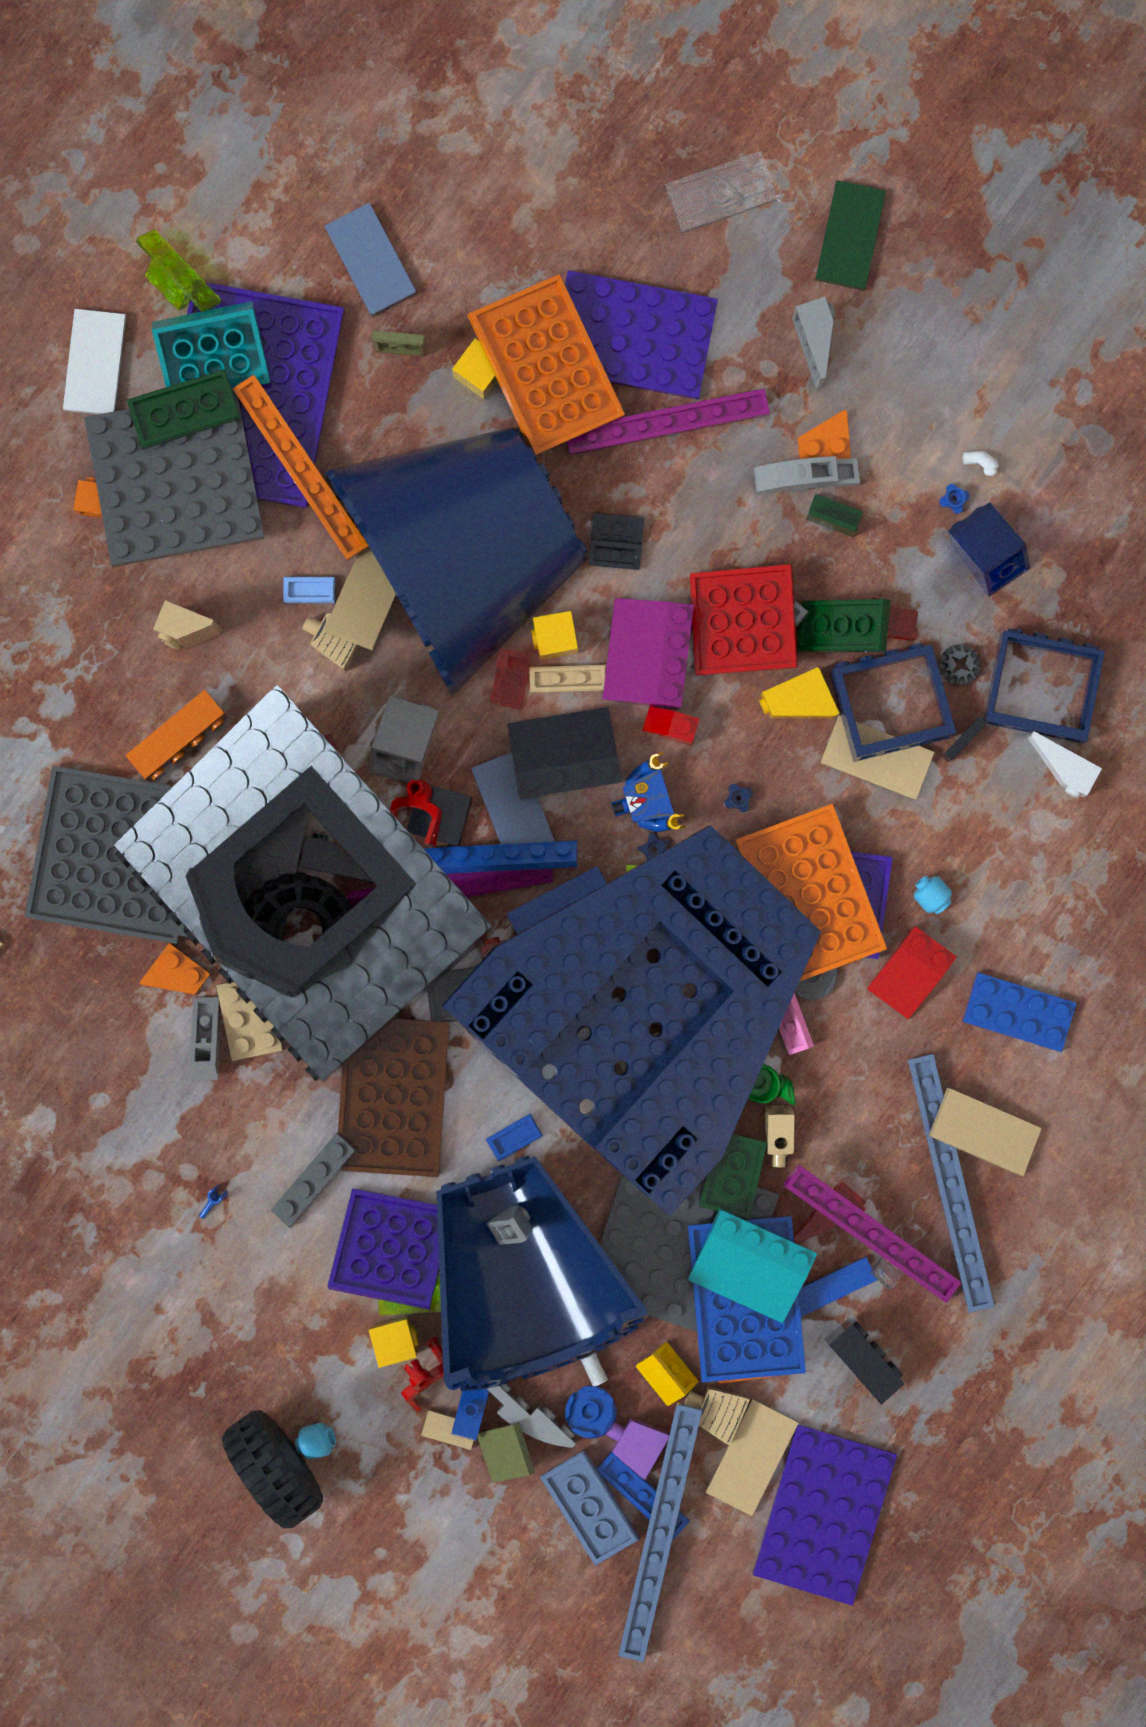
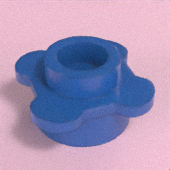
[939,484,970,514]

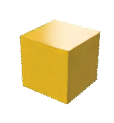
[452,339,498,399]
[531,611,578,660]
[369,1315,419,1368]

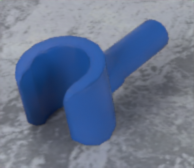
[199,1184,228,1219]

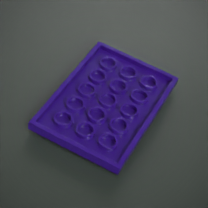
[565,270,718,400]
[752,1424,897,1606]

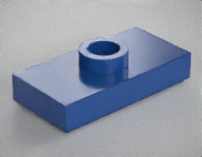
[451,1389,489,1441]

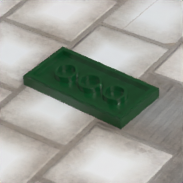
[815,180,886,291]
[126,369,241,450]
[797,599,891,653]

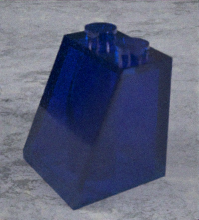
[948,502,1030,597]

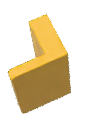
[636,1341,699,1406]

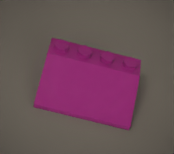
[602,598,694,710]

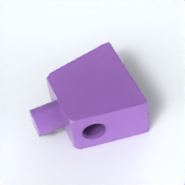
[605,1418,669,1479]

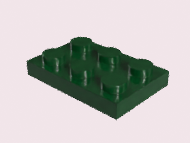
[699,1134,767,1219]

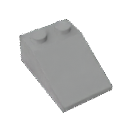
[792,297,836,390]

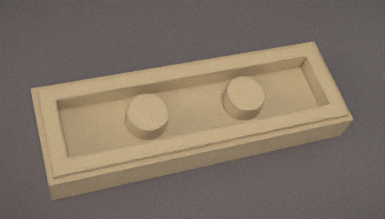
[529,665,606,693]

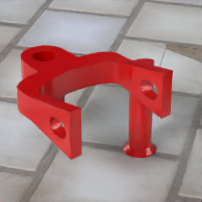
[390,779,442,847]
[401,1336,444,1412]

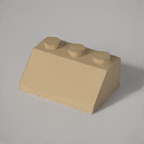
[153,600,223,650]

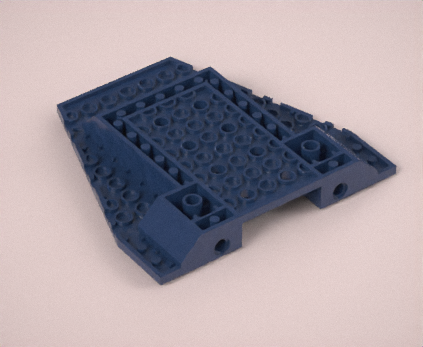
[441,826,821,1216]

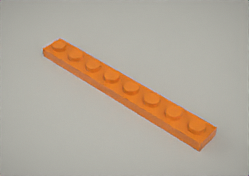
[233,375,368,561]

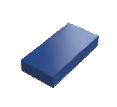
[486,1113,543,1162]

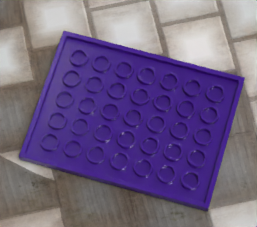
[187,280,344,508]

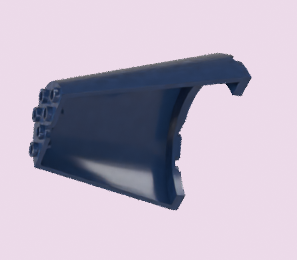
[436,1156,648,1391]

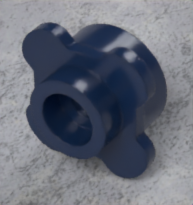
[724,784,753,812]

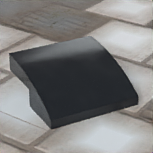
[589,512,644,570]
[407,786,473,847]

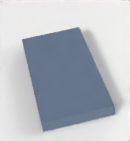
[324,203,417,317]
[471,752,555,844]
[540,1449,640,1566]

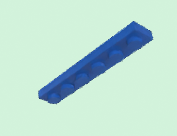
[424,840,578,874]

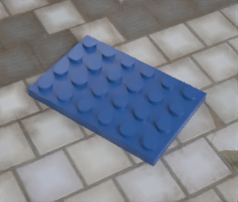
[688,1216,806,1382]

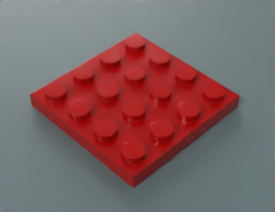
[690,564,798,676]

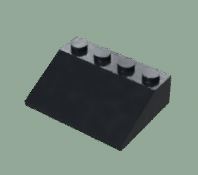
[507,707,622,800]

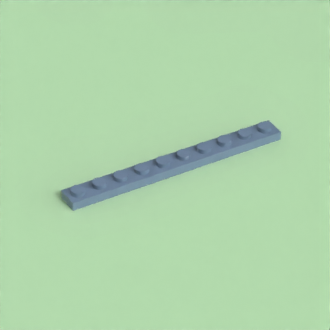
[907,1054,995,1313]
[618,1402,702,1662]

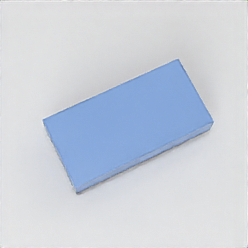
[283,577,335,604]

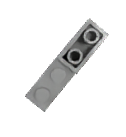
[754,456,860,493]
[487,1384,576,1448]

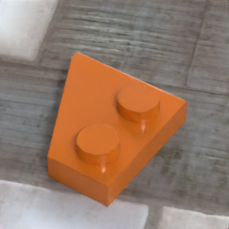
[797,410,851,459]
[139,943,211,995]

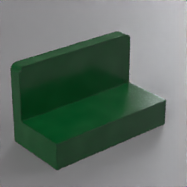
[806,494,863,537]

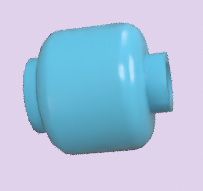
[914,875,952,914]
[295,1423,336,1460]

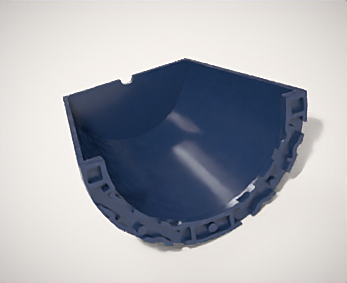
[325,427,588,695]

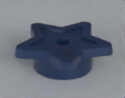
[638,833,670,861]

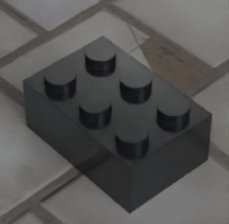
[824,1319,904,1405]

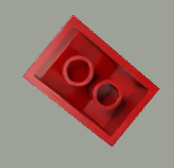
[867,926,957,1019]

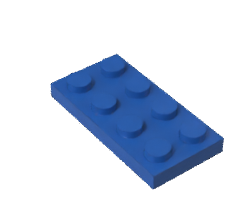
[962,973,1076,1052]

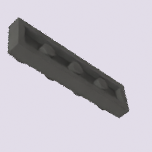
[271,1133,358,1228]

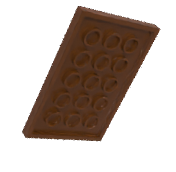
[338,1019,449,1177]

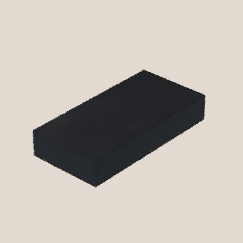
[941,717,986,762]

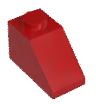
[642,706,699,746]

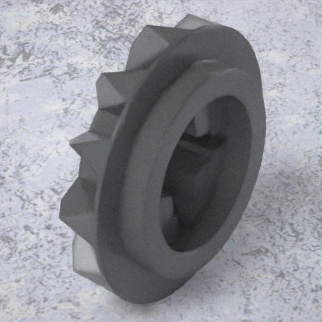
[939,644,981,685]

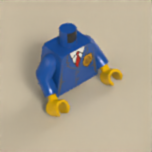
[611,752,686,832]

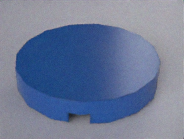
[565,1386,617,1439]

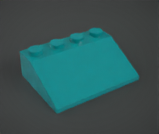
[151,301,270,390]
[687,1208,817,1323]

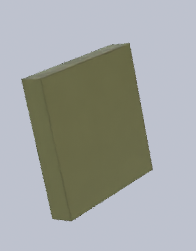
[372,330,426,356]
[477,1422,535,1483]

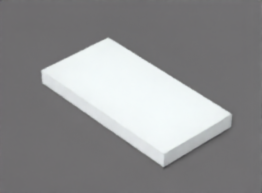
[63,309,127,415]

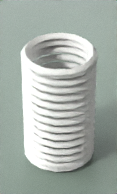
[581,1352,608,1386]

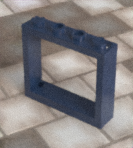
[983,628,1105,744]
[829,643,956,762]

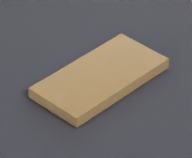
[324,546,397,650]
[820,715,935,800]
[929,1088,1042,1176]
[705,1398,799,1516]

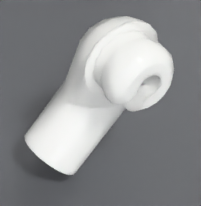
[963,451,999,476]

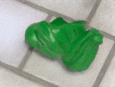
[748,1064,796,1105]

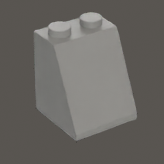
[369,696,439,783]

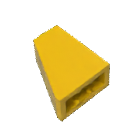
[759,667,840,718]

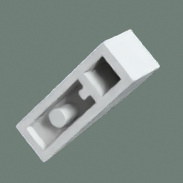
[1028,732,1102,799]

